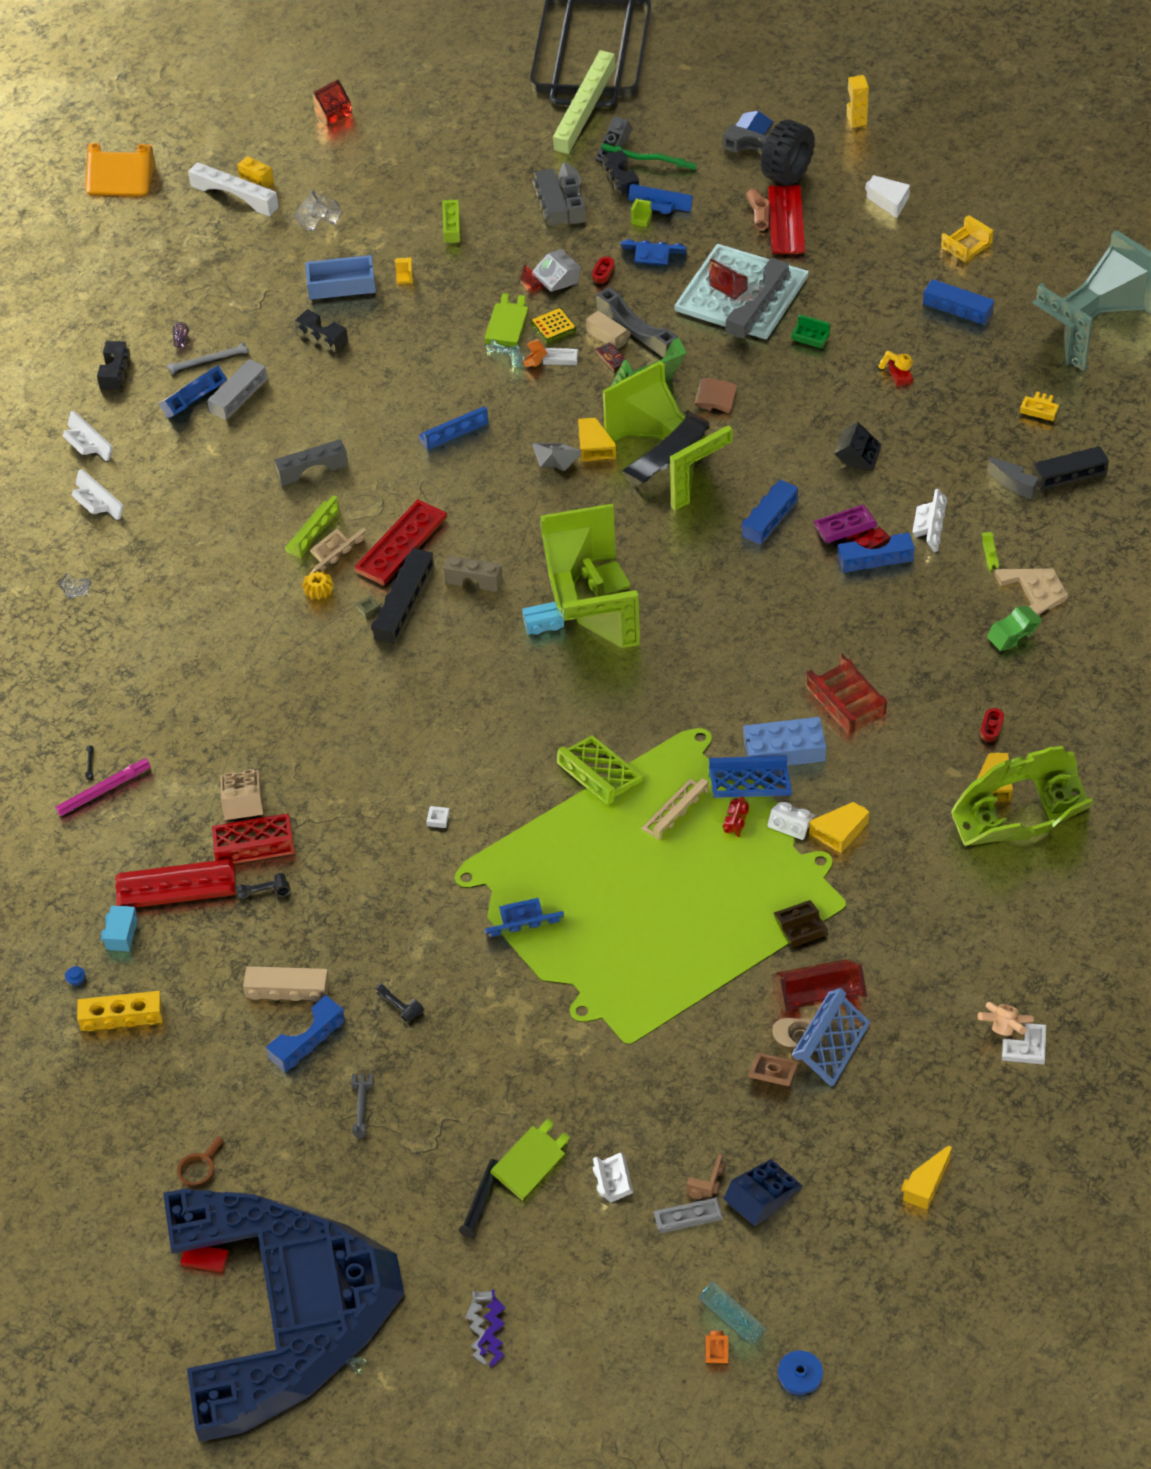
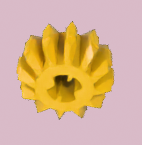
[302,570,334,601]

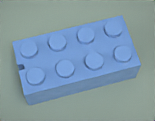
[305,255,376,300]
[743,717,826,766]

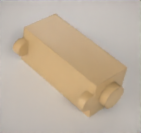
[586,311,631,349]

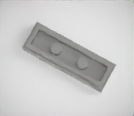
[654,1197,722,1234]

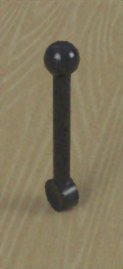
[85,745,94,780]

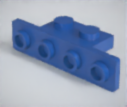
[628,184,693,214]
[620,239,687,266]
[484,897,564,937]

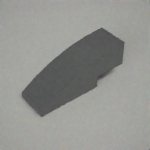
[988,457,1038,500]

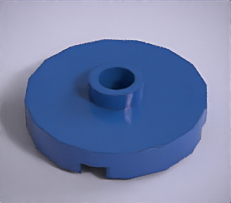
[778,1350,823,1396]

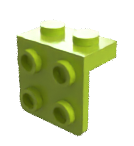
[581,558,630,597]

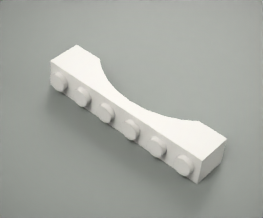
[188,162,279,217]

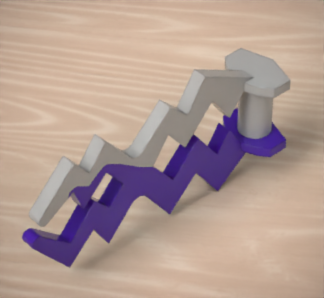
[465,1289,506,1367]

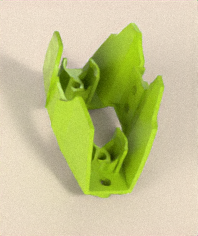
[951,746,1094,846]

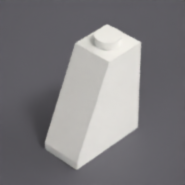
[865,175,910,218]

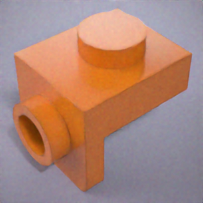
[522,339,548,368]

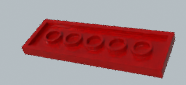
[354,499,447,586]

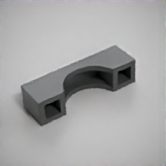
[723,124,768,152]
[274,439,349,486]

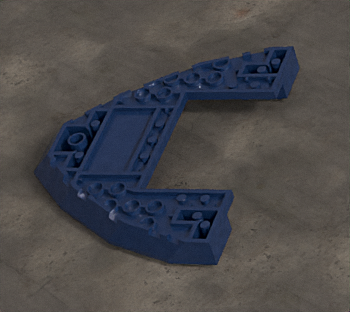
[163,1189,404,1442]

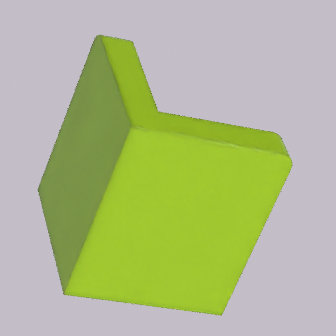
[631,199,652,227]

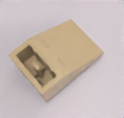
[221,769,263,820]

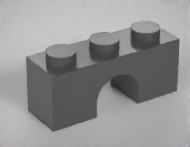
[561,175,586,224]

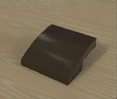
[774,900,829,948]

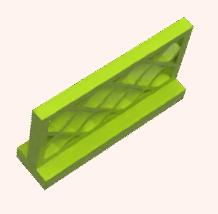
[557,735,643,805]

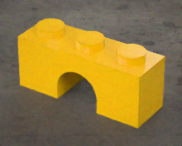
[847,75,869,127]

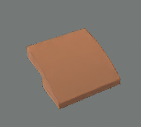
[694,379,737,414]

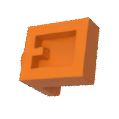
[706,1331,728,1363]

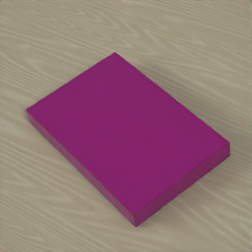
[813,504,877,543]

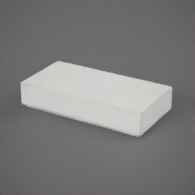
[543,348,579,365]

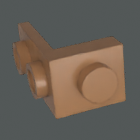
[686,1154,726,1200]

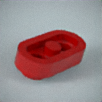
[592,256,615,284]
[980,708,1004,742]

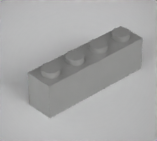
[207,359,268,420]

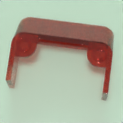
[772,959,867,1012]

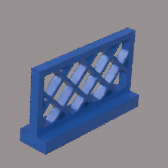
[708,755,792,798]

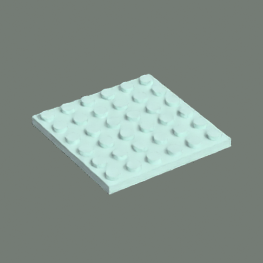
[674,244,808,340]

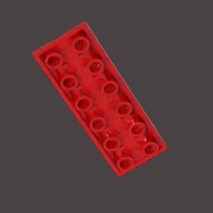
[768,185,805,254]
[115,859,236,908]

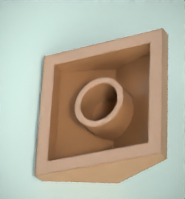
[748,1053,798,1086]

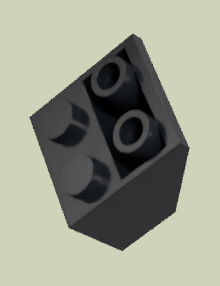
[834,422,882,470]

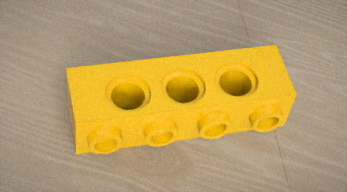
[77,991,163,1031]

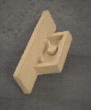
[310,527,366,573]

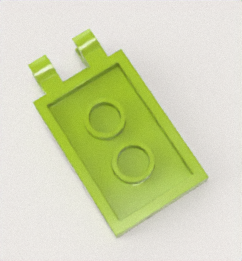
[484,293,529,347]
[490,1118,571,1201]

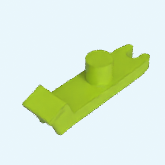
[981,532,999,572]

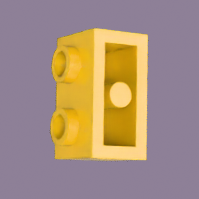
[237,156,274,188]

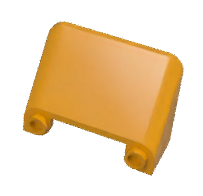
[85,143,155,196]

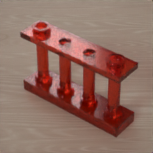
[805,653,887,734]

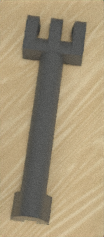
[351,1073,374,1138]

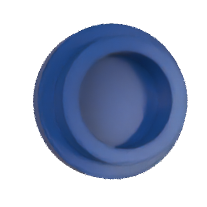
[65,966,86,986]

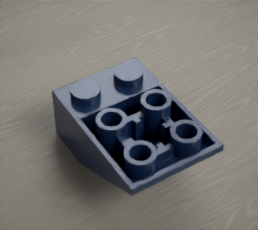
[723,1159,803,1226]

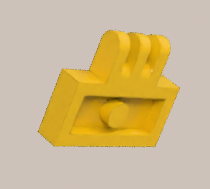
[1020,392,1059,421]

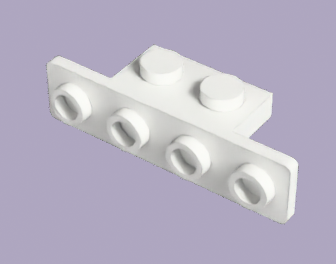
[63,411,113,461]
[72,469,124,520]
[912,489,947,552]

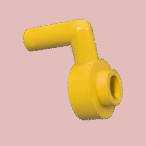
[878,351,913,371]

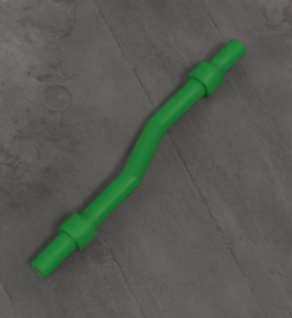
[601,143,697,170]

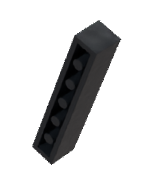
[371,548,434,644]

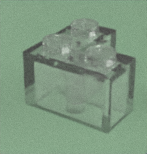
[294,191,343,232]

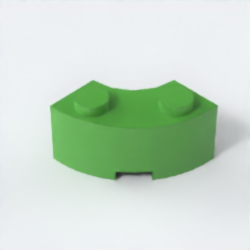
[987,606,1042,651]

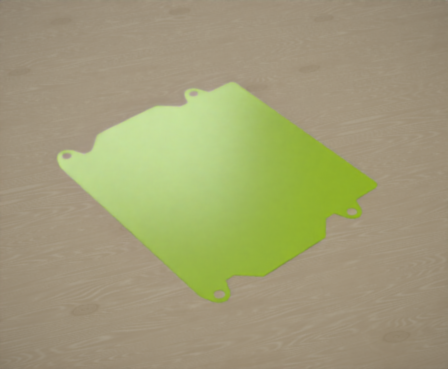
[454,728,846,1044]

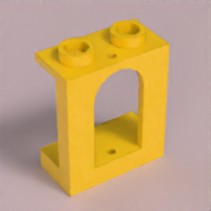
[941,215,994,262]

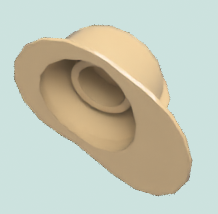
[772,1018,812,1050]

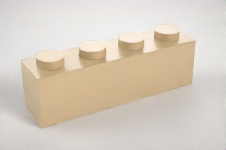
[243,966,329,1002]

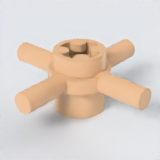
[978,1002,1034,1036]

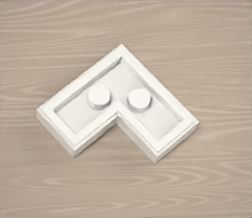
[1002,1023,1046,1064]

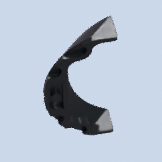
[622,410,710,487]

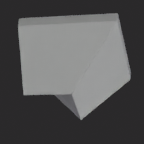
[532,443,581,471]

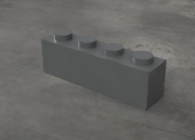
[533,169,569,226]

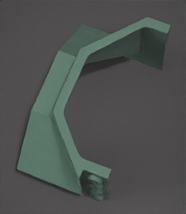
[1032,230,1151,371]

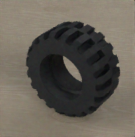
[760,119,815,186]

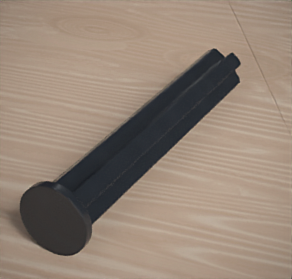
[459,1159,499,1238]

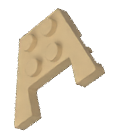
[994,568,1068,616]

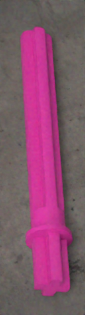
[55,758,151,816]

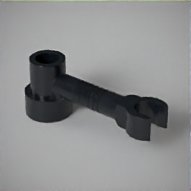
[236,873,291,899]
[374,983,424,1024]

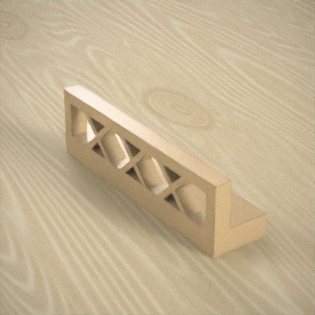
[641,778,709,840]

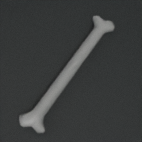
[167,342,249,375]

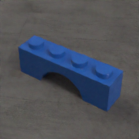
[158,365,228,418]
[837,533,915,572]
[266,995,345,1072]

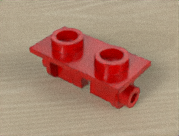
[722,797,749,837]

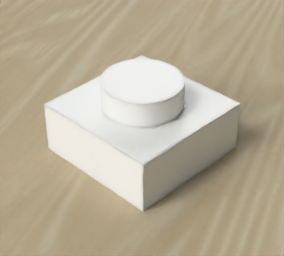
[426,806,450,828]

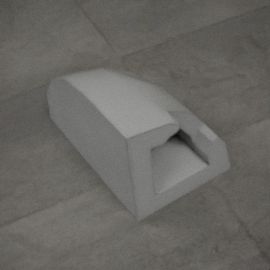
[558,162,582,189]

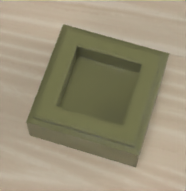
[356,596,381,619]

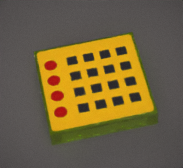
[531,308,577,344]

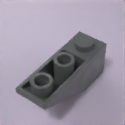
[595,116,633,162]

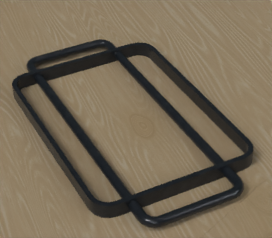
[530,0,651,107]

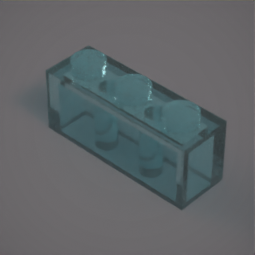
[698,1280,767,1346]

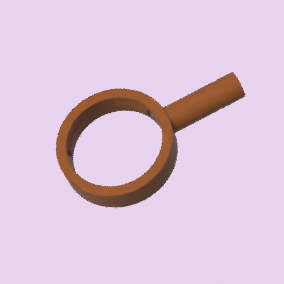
[177,1136,224,1189]

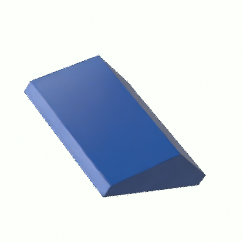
[736,111,773,135]

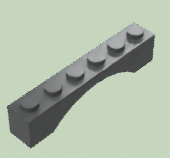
[726,258,791,339]
[596,287,679,357]

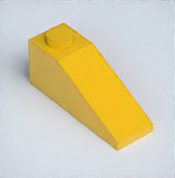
[901,1145,952,1210]

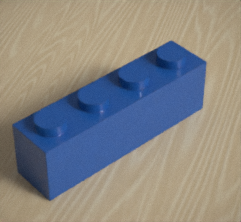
[923,279,994,325]
[741,480,798,545]

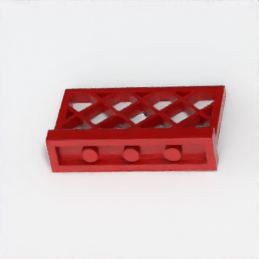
[211,813,295,864]

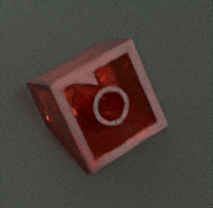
[313,80,352,127]
[709,258,748,300]

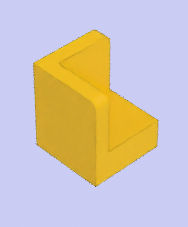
[395,257,413,284]

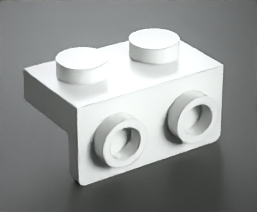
[768,802,816,840]
[593,1153,634,1203]

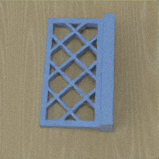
[792,988,870,1086]

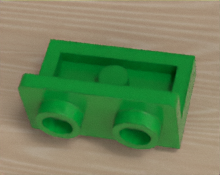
[791,314,831,349]

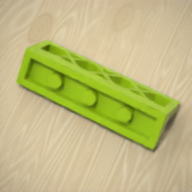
[285,495,340,558]

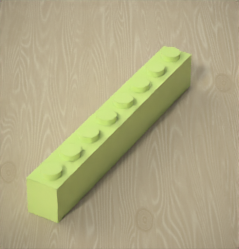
[553,50,615,154]

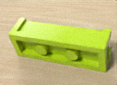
[442,200,460,243]

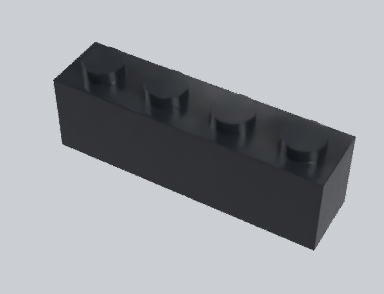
[1032,446,1109,490]

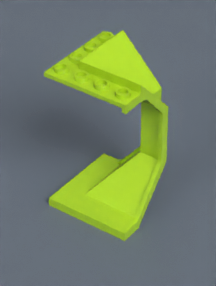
[603,361,733,511]
[540,504,640,648]

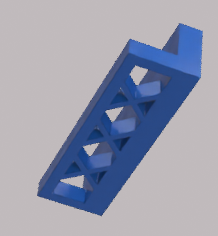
[419,406,489,450]

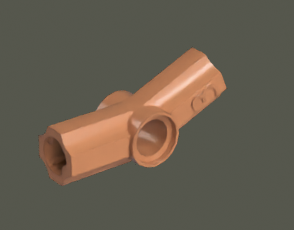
[746,188,769,231]

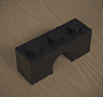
[603,150,639,197]
[294,309,348,352]
[97,341,130,389]

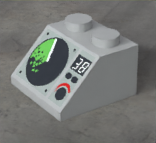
[532,249,581,292]

